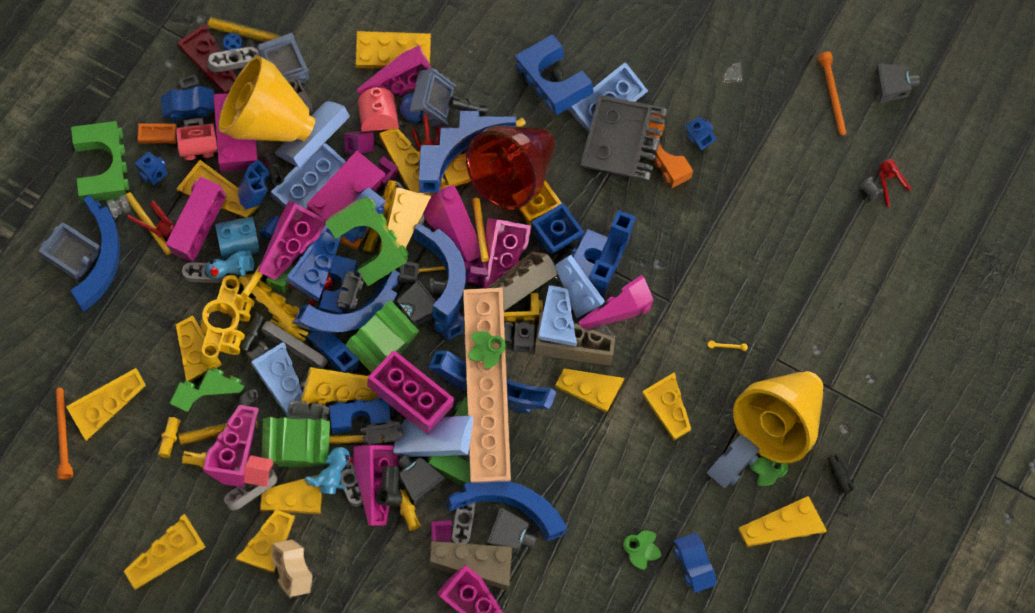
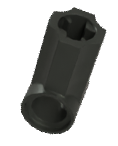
[376,466,403,507]

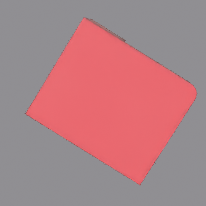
[244,455,273,487]

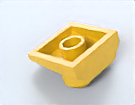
[512,179,562,227]

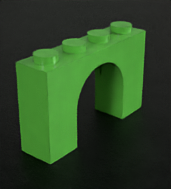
[71,121,129,203]
[325,194,408,286]
[427,397,471,486]

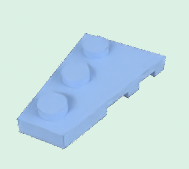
[555,255,605,319]
[538,285,577,347]

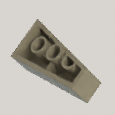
[486,251,558,312]
[535,311,615,366]

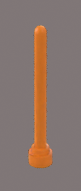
[817,52,846,136]
[56,387,73,479]

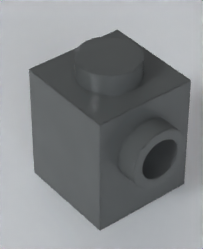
[513,322,534,353]

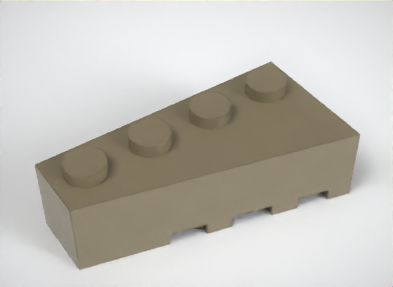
[430,541,512,592]

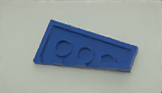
[285,225,342,302]

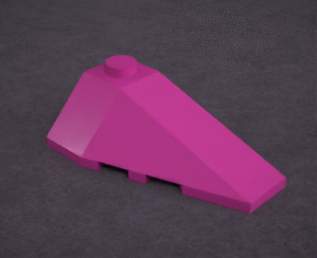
[357,45,434,96]
[423,185,481,263]
[258,200,326,280]
[482,218,531,289]
[578,275,654,330]
[203,405,259,487]
[353,445,399,525]
[437,565,503,613]

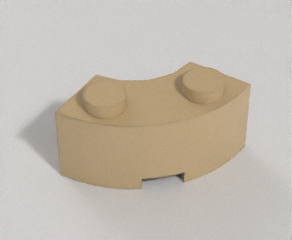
[272,540,312,597]

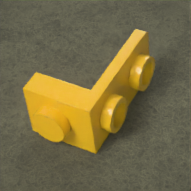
[504,293,543,324]

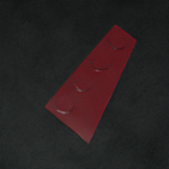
[177,23,237,94]

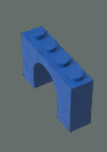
[515,34,594,115]
[589,210,636,299]

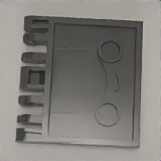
[580,95,668,182]

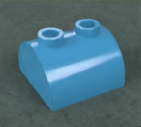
[215,216,260,261]

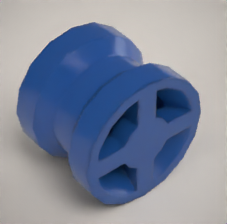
[223,33,243,51]

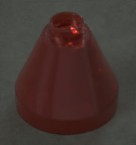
[466,125,555,210]

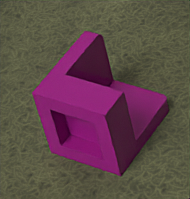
[344,131,374,154]
[379,156,399,191]
[464,257,488,285]
[431,521,452,543]

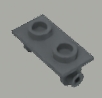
[336,271,364,313]
[288,400,329,421]
[360,421,403,445]

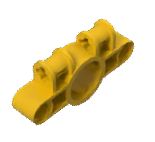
[200,275,255,366]

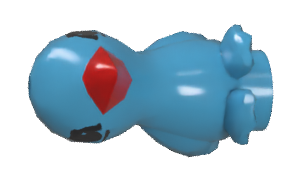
[205,250,254,279]
[305,447,354,494]

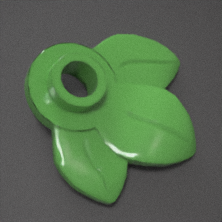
[468,331,506,369]
[749,456,788,486]
[623,531,662,570]

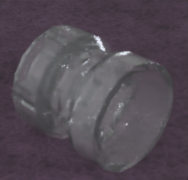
[107,194,131,218]

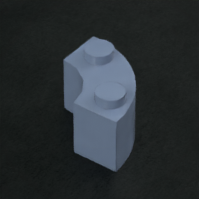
[707,434,760,488]

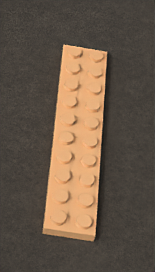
[464,288,511,483]

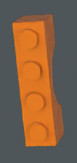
[646,115,693,188]

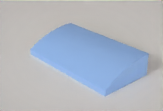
[568,62,648,132]
[275,101,350,168]
[270,142,346,209]
[393,416,474,457]

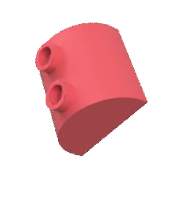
[358,88,399,132]
[176,123,218,160]

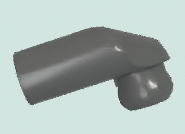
[239,389,259,406]

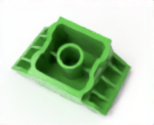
[346,301,419,373]
[261,417,330,468]

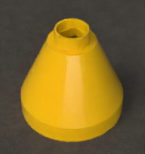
[218,56,315,142]
[733,371,823,463]

